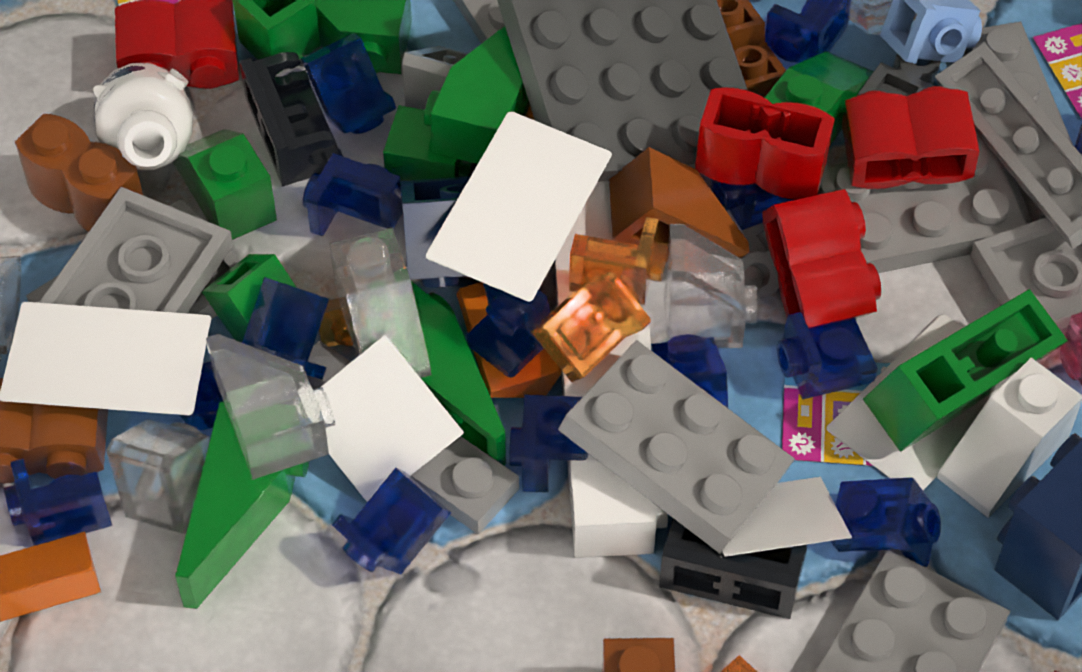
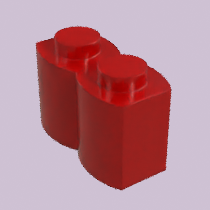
[115,0,239,89]
[842,86,980,189]
[695,87,835,200]
[762,189,881,334]

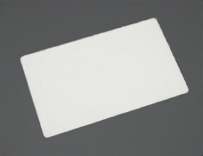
[426,111,612,302]
[0,302,211,415]
[826,314,998,496]

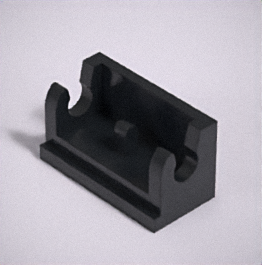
[240,52,345,187]
[659,518,807,619]

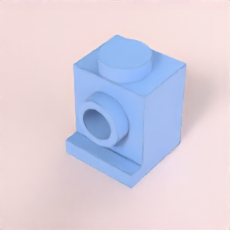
[880,0,982,63]

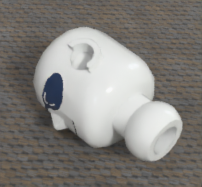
[93,63,193,171]

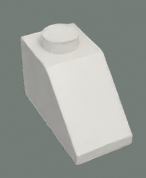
[937,358,1082,518]

